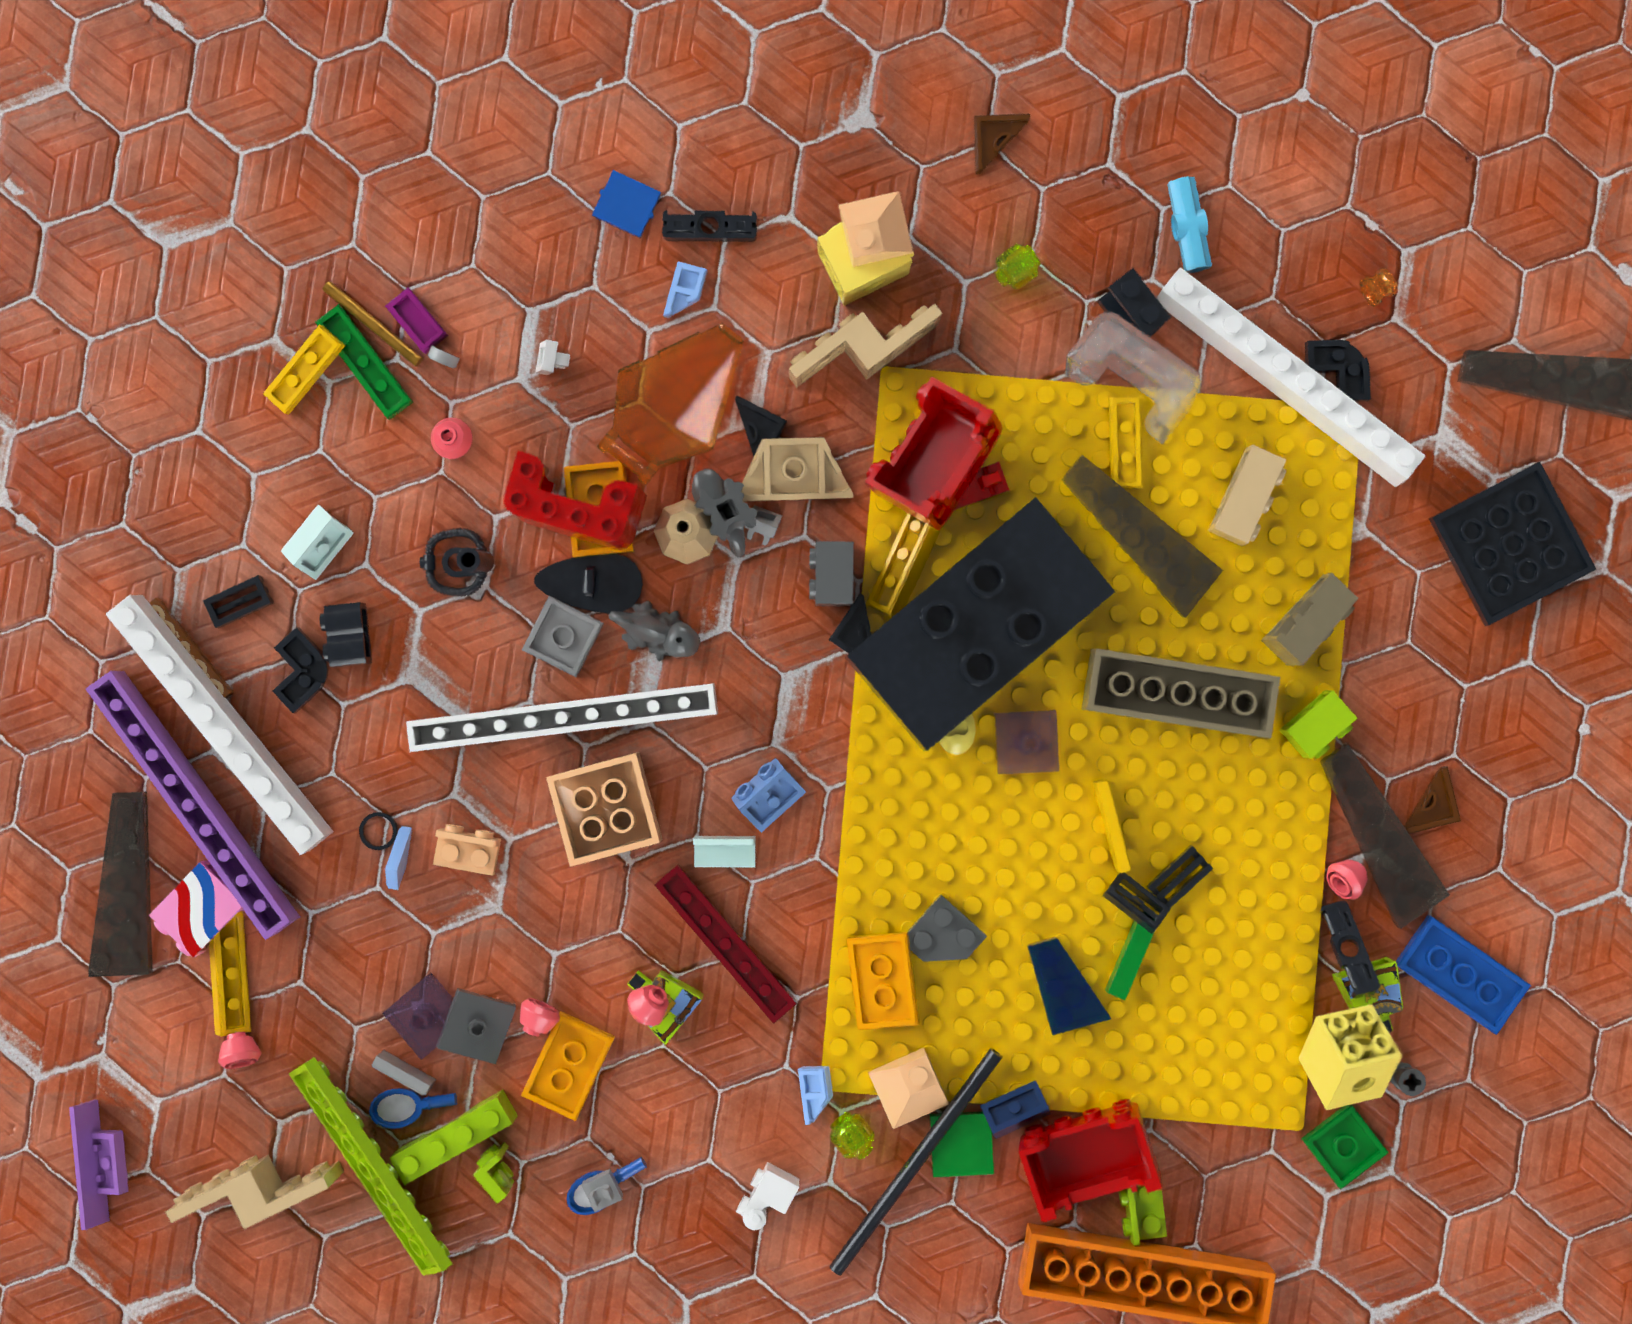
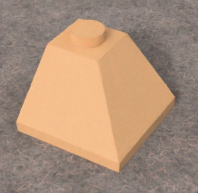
[838,191,913,267]
[868,1048,949,1129]

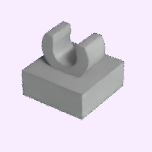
[745,505,782,545]
[581,1169,623,1212]

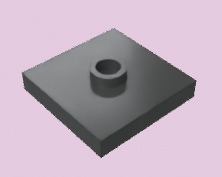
[436,988,516,1064]

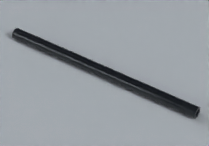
[829,1048,1003,1276]

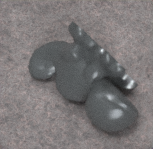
[692,469,758,557]
[609,601,700,661]

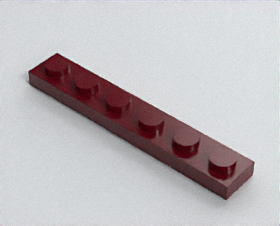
[654,864,797,1024]

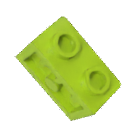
[473,1142,514,1204]
[1118,1185,1167,1246]

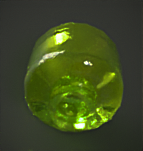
[994,244,1041,290]
[830,1112,875,1160]

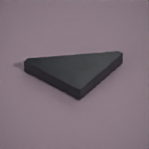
[735,396,787,456]
[829,593,872,654]

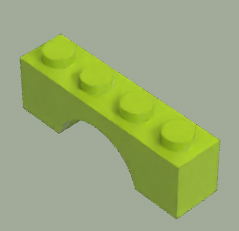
[389,1089,518,1185]

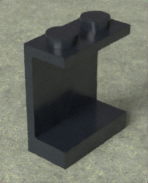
[1097,268,1171,350]

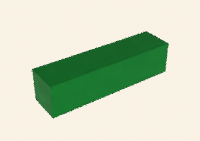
[1105,921,1154,1000]

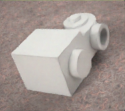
[736,1162,800,1230]

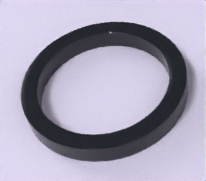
[359,812,398,850]

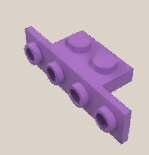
[69,1100,129,1230]

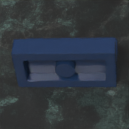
[980,1080,1051,1139]

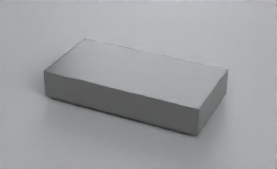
[372,1050,436,1095]

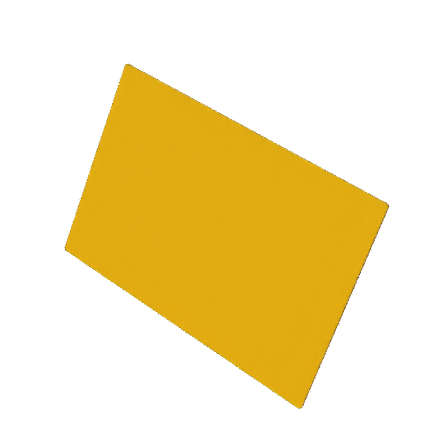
[822,367,1358,1131]

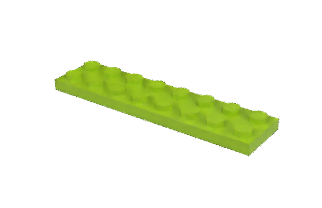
[289,1057,453,1276]

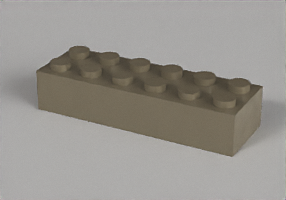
[1082,649,1280,738]

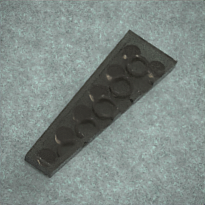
[1457,350,1632,420]
[1320,744,1450,929]

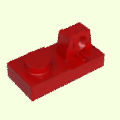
[954,462,1009,511]

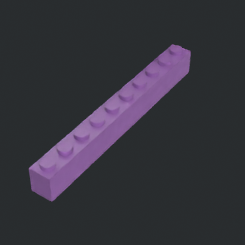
[86,671,300,940]

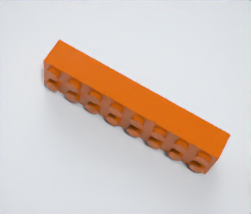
[1018,1223,1276,1324]

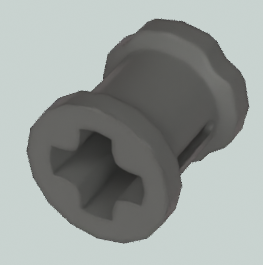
[1390,1062,1426,1096]

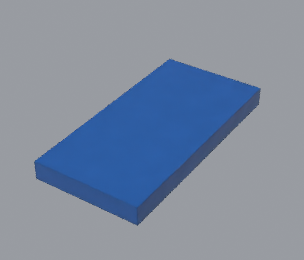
[1396,915,1531,1035]

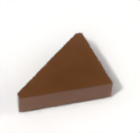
[973,114,1030,174]
[1402,766,1461,835]

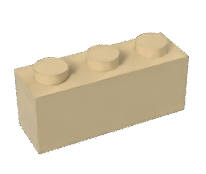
[1208,445,1286,546]

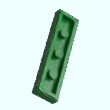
[315,304,413,420]

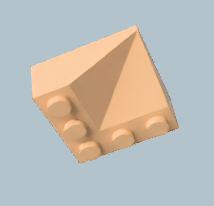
[546,752,663,867]

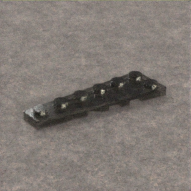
[1061,455,1223,618]
[88,791,153,977]

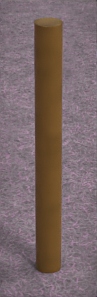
[322,281,424,367]

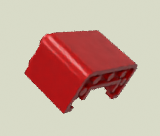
[865,377,1003,530]
[503,450,647,550]
[1018,1099,1162,1223]

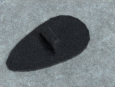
[534,553,643,614]

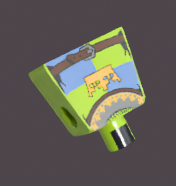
[1332,957,1403,1033]
[627,970,704,1045]

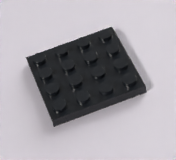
[1429,462,1596,626]

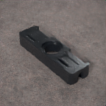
[662,210,757,242]
[1320,900,1380,999]

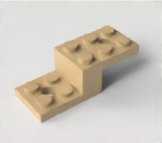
[789,304,942,388]
[166,1155,344,1229]

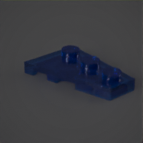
[1027,937,1111,1035]

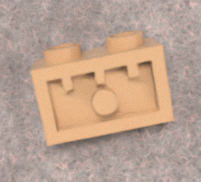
[433,824,501,876]

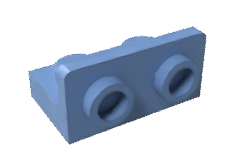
[731,758,806,833]

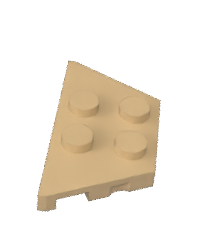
[741,437,853,501]

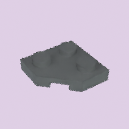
[907,894,987,962]

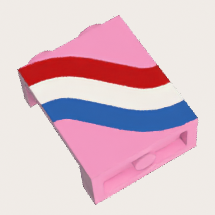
[149,860,243,958]

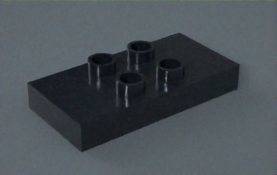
[845,497,1116,751]

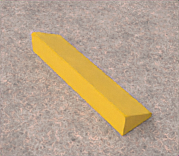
[866,513,941,617]
[209,911,251,1037]

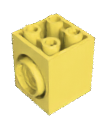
[817,222,914,306]
[1299,1004,1402,1110]

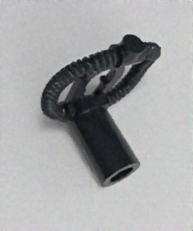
[419,528,494,597]

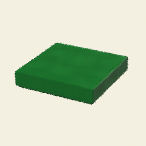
[1301,1104,1389,1190]
[930,1111,994,1177]

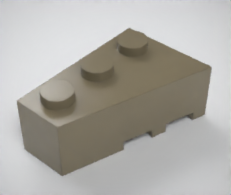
[1261,573,1358,666]

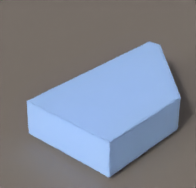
[663,261,707,318]
[385,826,412,890]
[798,1066,833,1125]

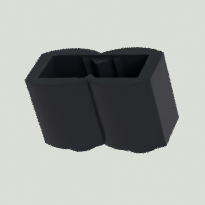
[320,602,372,668]

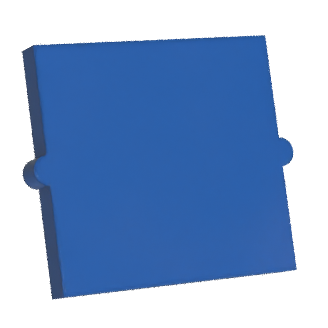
[592,170,661,238]

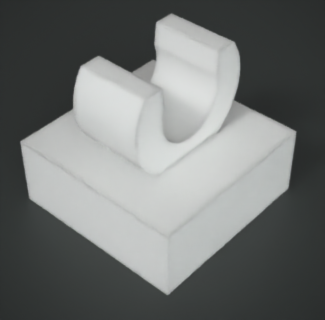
[535,340,570,375]

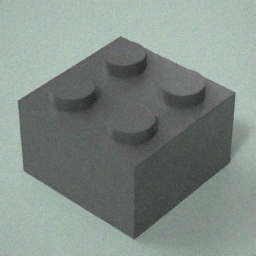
[809,541,853,607]

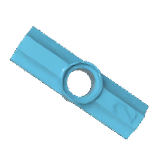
[1167,176,1212,273]

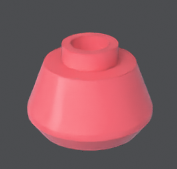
[431,418,472,459]
[1327,860,1368,900]
[628,985,668,1026]
[520,998,560,1037]
[218,1032,261,1069]

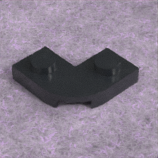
[1305,340,1371,402]
[272,627,328,713]

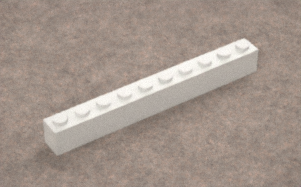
[1157,267,1425,487]
[106,595,334,855]
[406,684,718,752]

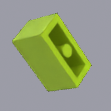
[1279,690,1357,759]

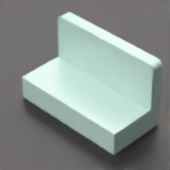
[281,505,353,580]
[693,836,756,867]

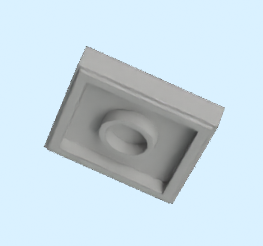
[522,596,604,677]

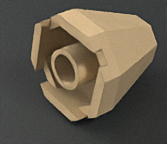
[654,499,718,565]

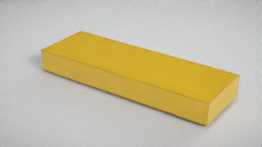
[263,324,346,414]
[1109,396,1143,489]
[1093,779,1132,873]

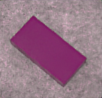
[385,287,448,354]

